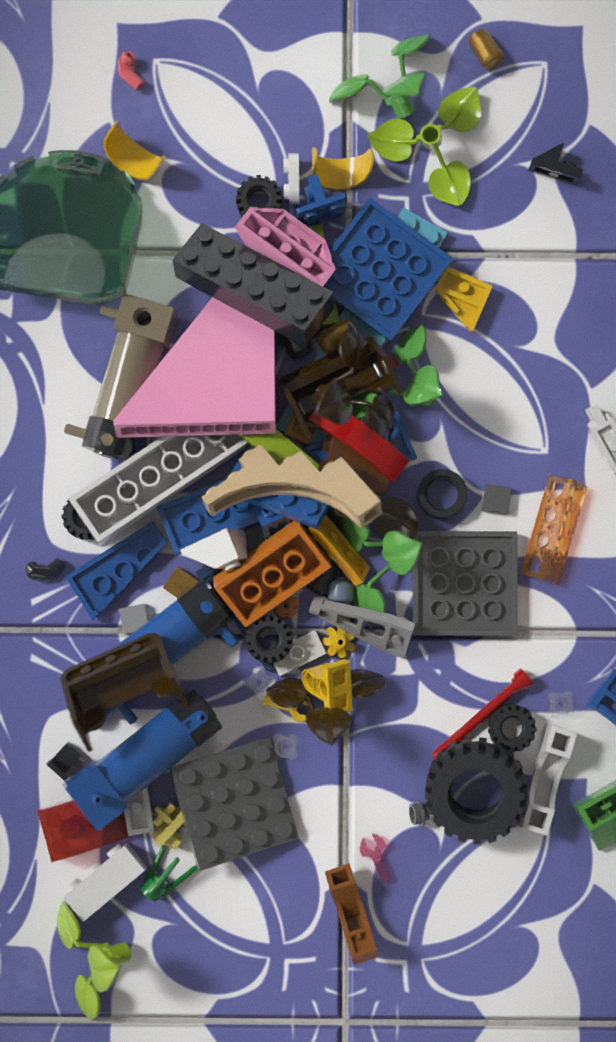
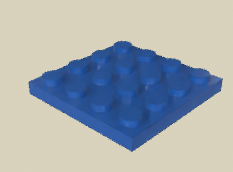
[323,198,453,342]

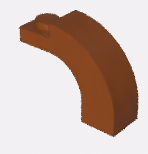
[325,863,379,965]

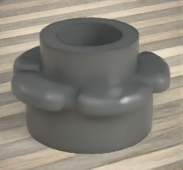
[409,800,430,826]

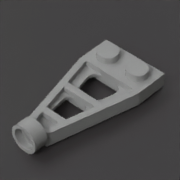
[309,593,416,659]

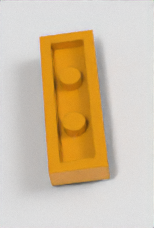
[308,515,370,586]

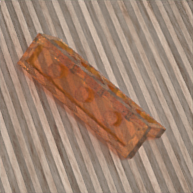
[520,475,588,585]

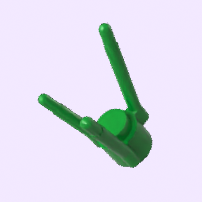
[141,845,198,902]

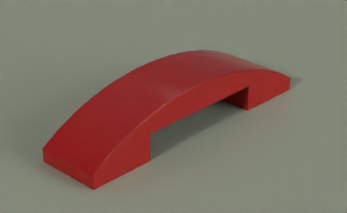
[308,410,409,483]

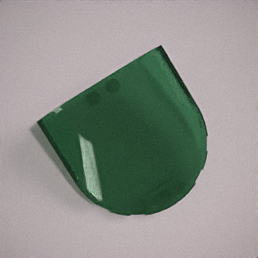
[0,150,143,306]

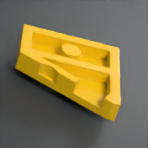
[435,267,493,332]

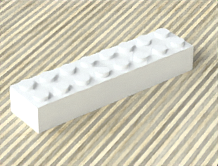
[68,434,251,545]

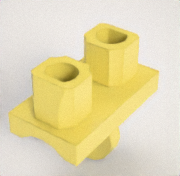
[153,803,186,850]

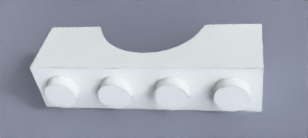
[518,724,577,836]

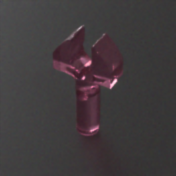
[359,833,391,883]

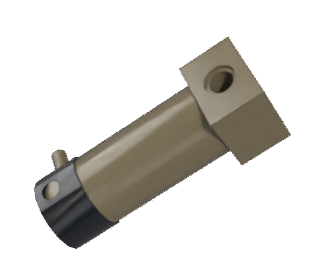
[64,293,178,461]

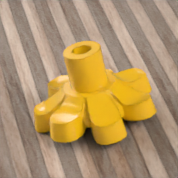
[321,627,355,659]

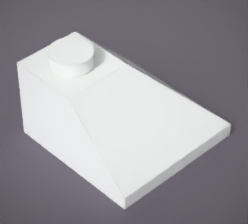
[181,528,247,571]

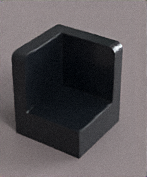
[46,742,87,782]

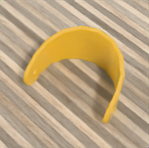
[103,120,166,180]
[312,147,374,191]

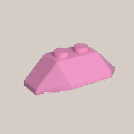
[235,207,336,286]

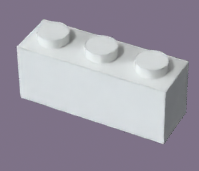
[63,843,147,922]

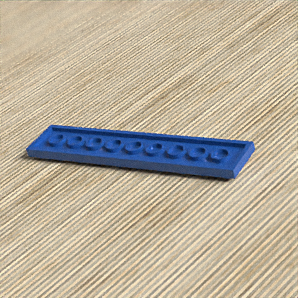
[156,411,417,556]

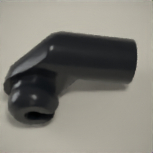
[25,558,66,582]

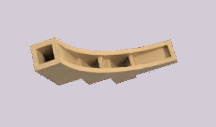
[202,444,382,528]

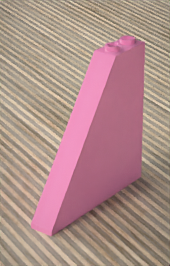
[114,297,276,438]

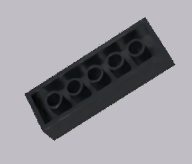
[172,223,334,347]

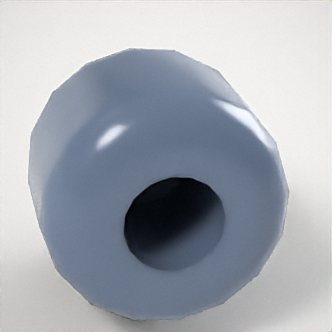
[328,577,354,603]

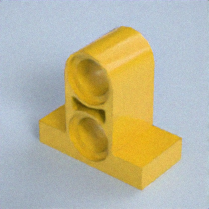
[302,659,353,712]

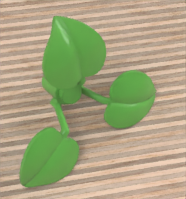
[329,33,431,118]
[351,324,443,420]
[338,516,423,626]

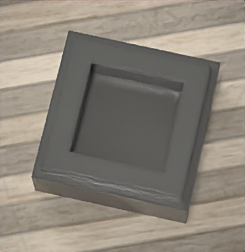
[482,484,511,513]

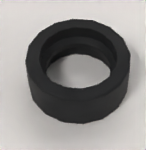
[417,469,468,519]

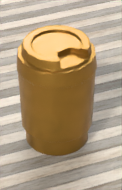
[468,28,504,70]
[316,319,352,355]

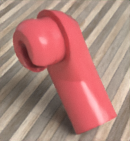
[119,51,144,91]

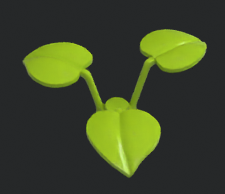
[368,87,481,206]
[57,901,131,1021]

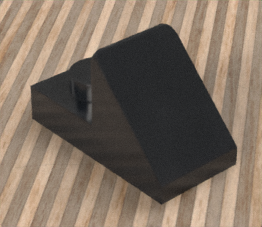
[528,143,583,186]

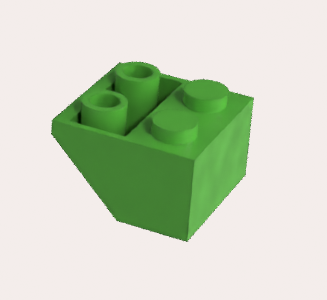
[572,780,616,851]

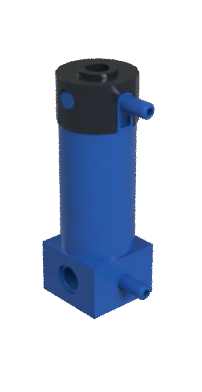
[99,579,239,725]
[62,687,223,831]

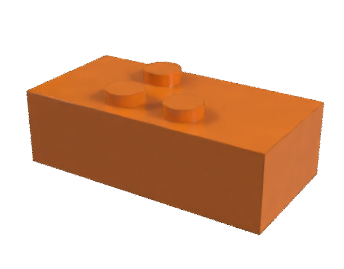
[213,521,331,627]

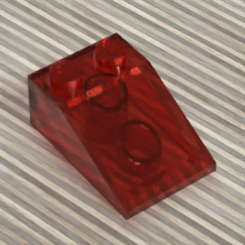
[37,799,132,863]

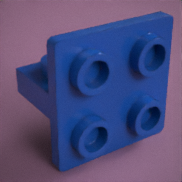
[296,174,348,226]

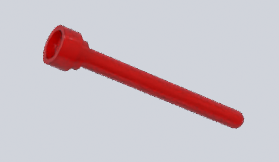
[432,668,534,760]

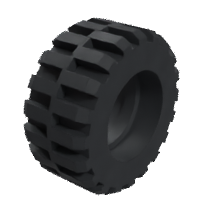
[425,737,527,845]

